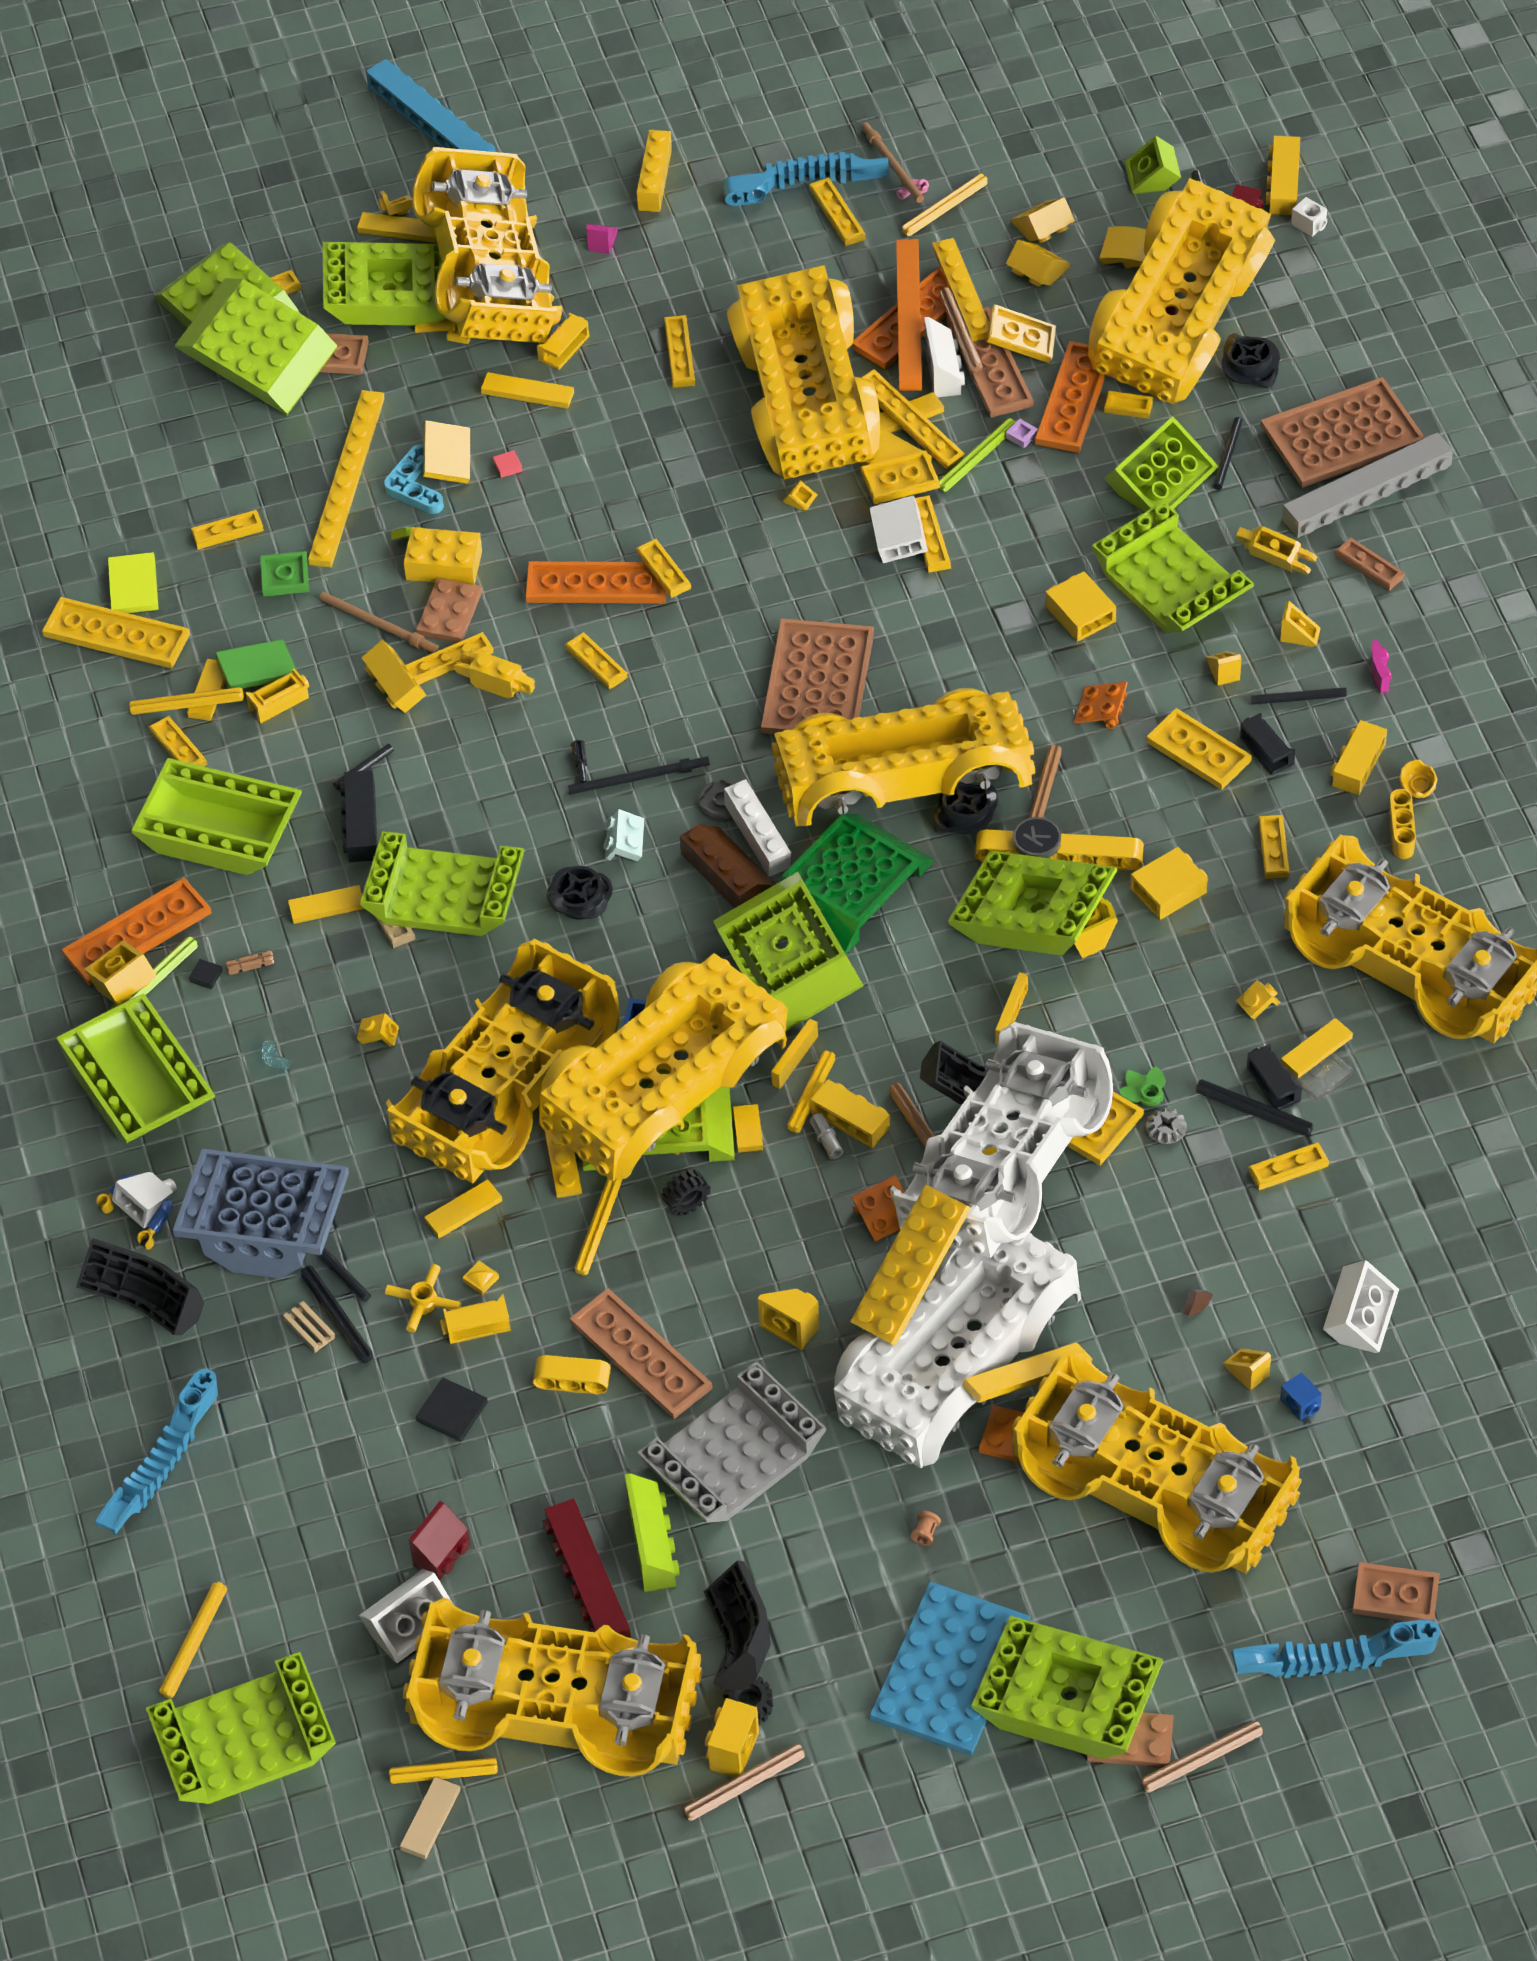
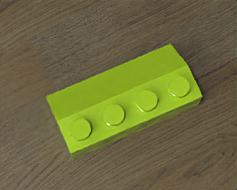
[624,1473,680,1592]

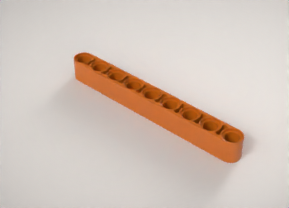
[896,239,922,391]

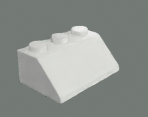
[924,317,965,397]
[1323,1260,1399,1353]
[359,1569,454,1663]

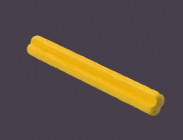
[787,1050,835,1133]
[389,1758,498,1784]

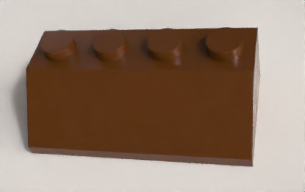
[680,824,776,908]

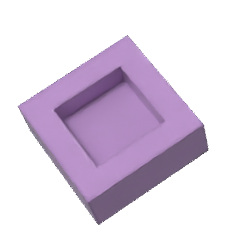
[1006,419,1038,448]

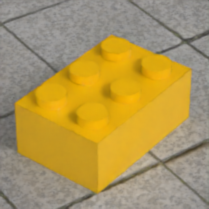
[404,527,482,585]

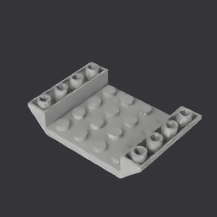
[637,1361,826,1523]

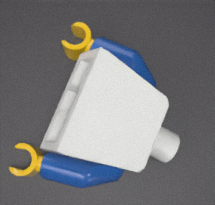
[96,1172,177,1250]

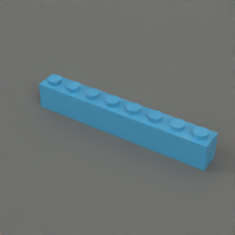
[366,59,496,152]

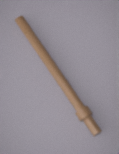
[861,122,924,203]
[319,592,439,653]

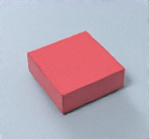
[493,450,522,478]

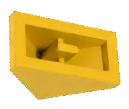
[1280,601,1320,647]
[1206,651,1241,686]
[1223,1348,1271,1391]

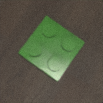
[260,551,310,597]

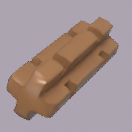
[226,950,274,975]

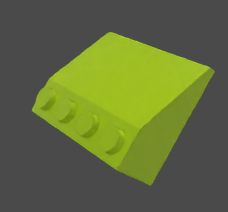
[1104,416,1219,512]

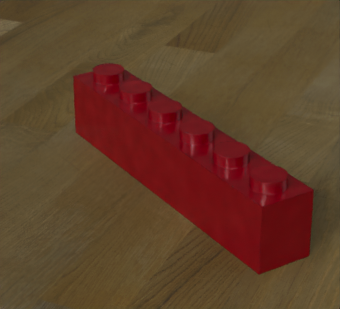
[542,1498,631,1638]

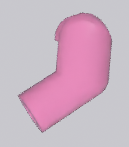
[896,179,929,200]

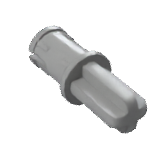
[810,1113,844,1159]

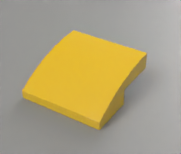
[1099,226,1146,268]

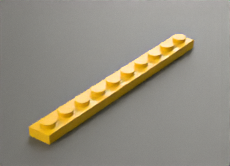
[308,390,384,568]

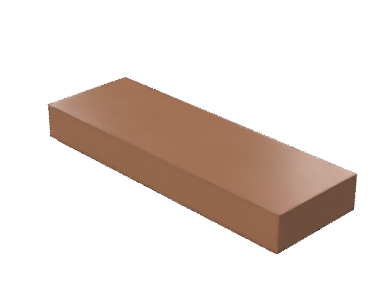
[1335,537,1405,591]

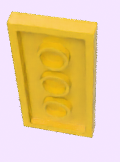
[1146,708,1252,790]

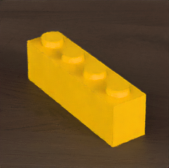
[637,130,672,212]
[1266,136,1300,215]

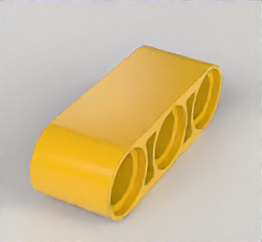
[1388,789,1416,859]
[533,1355,611,1394]

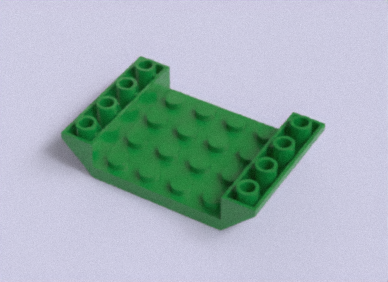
[779,814,934,954]

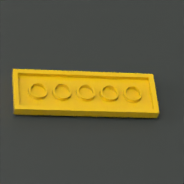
[42,597,190,669]
[850,1185,971,1346]

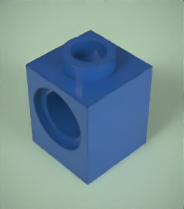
[1280,1372,1322,1421]

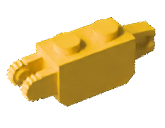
[1236,526,1317,575]
[454,651,535,699]

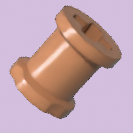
[910,1510,941,1546]

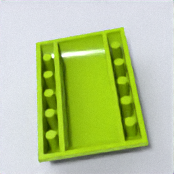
[154,242,301,328]
[175,278,338,415]
[131,758,302,875]
[56,993,215,1143]

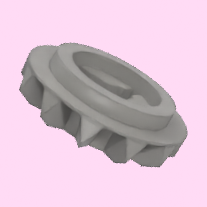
[1146,1108,1187,1144]

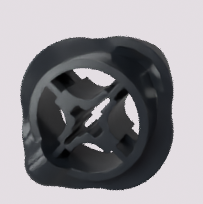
[1222,333,1280,388]
[934,783,998,834]
[546,866,613,920]

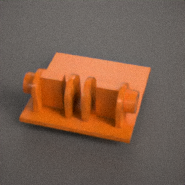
[1074,681,1128,729]
[851,1175,904,1242]

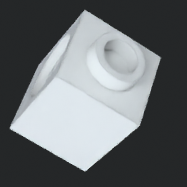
[1291,197,1327,237]

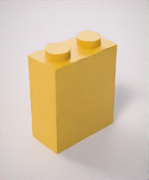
[1045,571,1116,642]
[1130,847,1208,920]

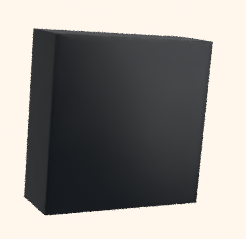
[189,959,223,989]

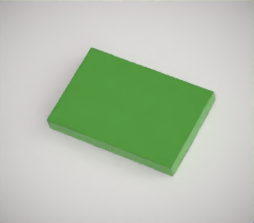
[216,639,297,689]

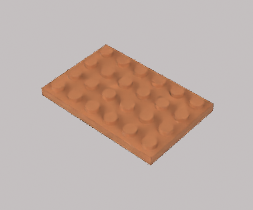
[1260,377,1425,488]
[761,618,874,734]

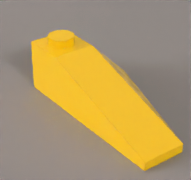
[1074,897,1118,959]

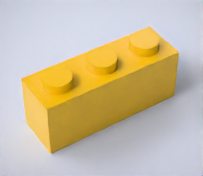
[361,639,426,713]
[1330,720,1387,795]
[811,1079,890,1149]

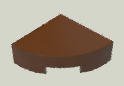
[1182,1289,1213,1316]

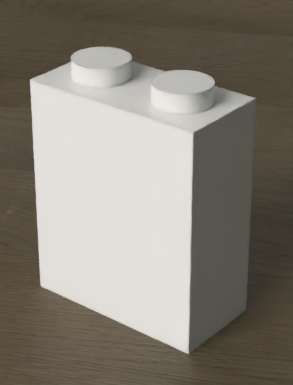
[870,495,928,564]

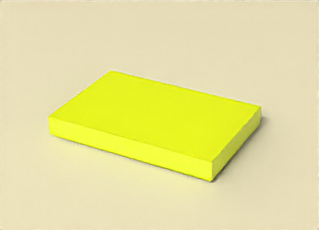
[108,552,159,613]

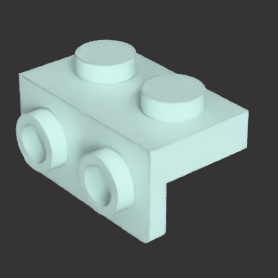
[604,809,644,862]

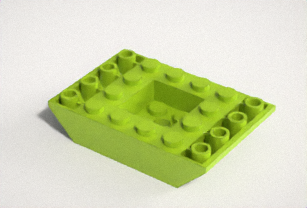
[322,242,446,326]
[948,851,1117,956]
[713,872,864,1032]
[971,1616,1163,1759]

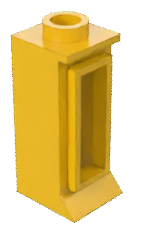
[537,312,589,370]
[246,668,309,724]
[440,1294,511,1344]

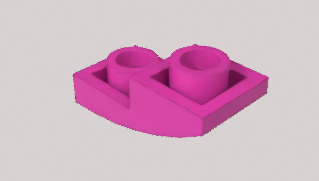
[1371,639,1392,694]

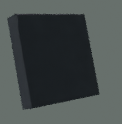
[416,1377,488,1442]

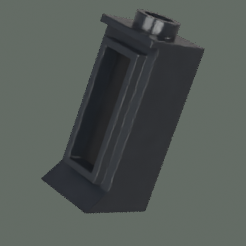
[1240,713,1295,775]
[1247,1044,1302,1110]

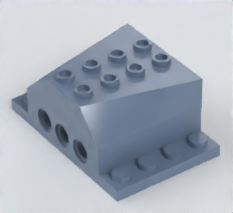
[173,1149,349,1279]

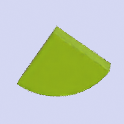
[391,527,421,540]

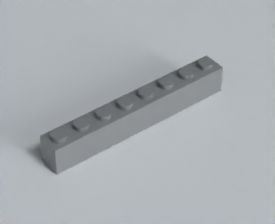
[1282,432,1453,538]

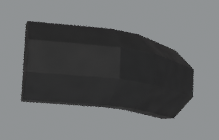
[920,1041,1020,1118]
[76,1238,204,1335]
[703,1560,771,1691]

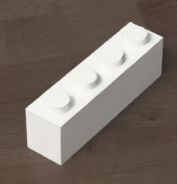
[724,779,791,877]

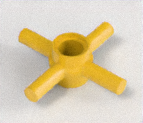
[385,1264,461,1333]

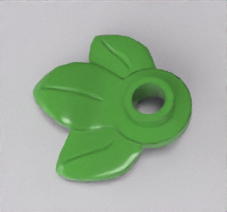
[1119,1066,1166,1107]

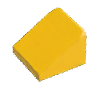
[783,480,817,511]

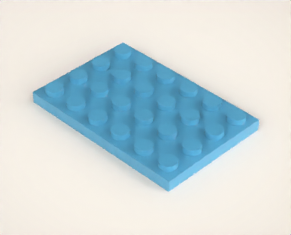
[870,1581,1031,1756]

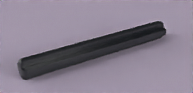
[1196,1079,1314,1137]
[300,1265,374,1363]

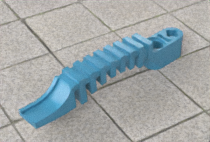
[722,152,888,206]
[95,1369,218,1535]
[1231,1620,1441,1678]

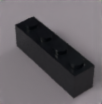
[340,770,378,862]

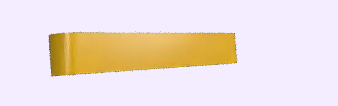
[975,829,1144,870]

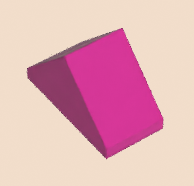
[586,224,618,254]

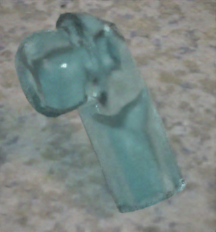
[261,1040,291,1071]

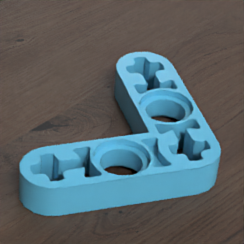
[384,444,444,514]

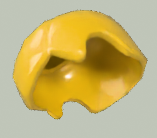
[1399,760,1437,799]

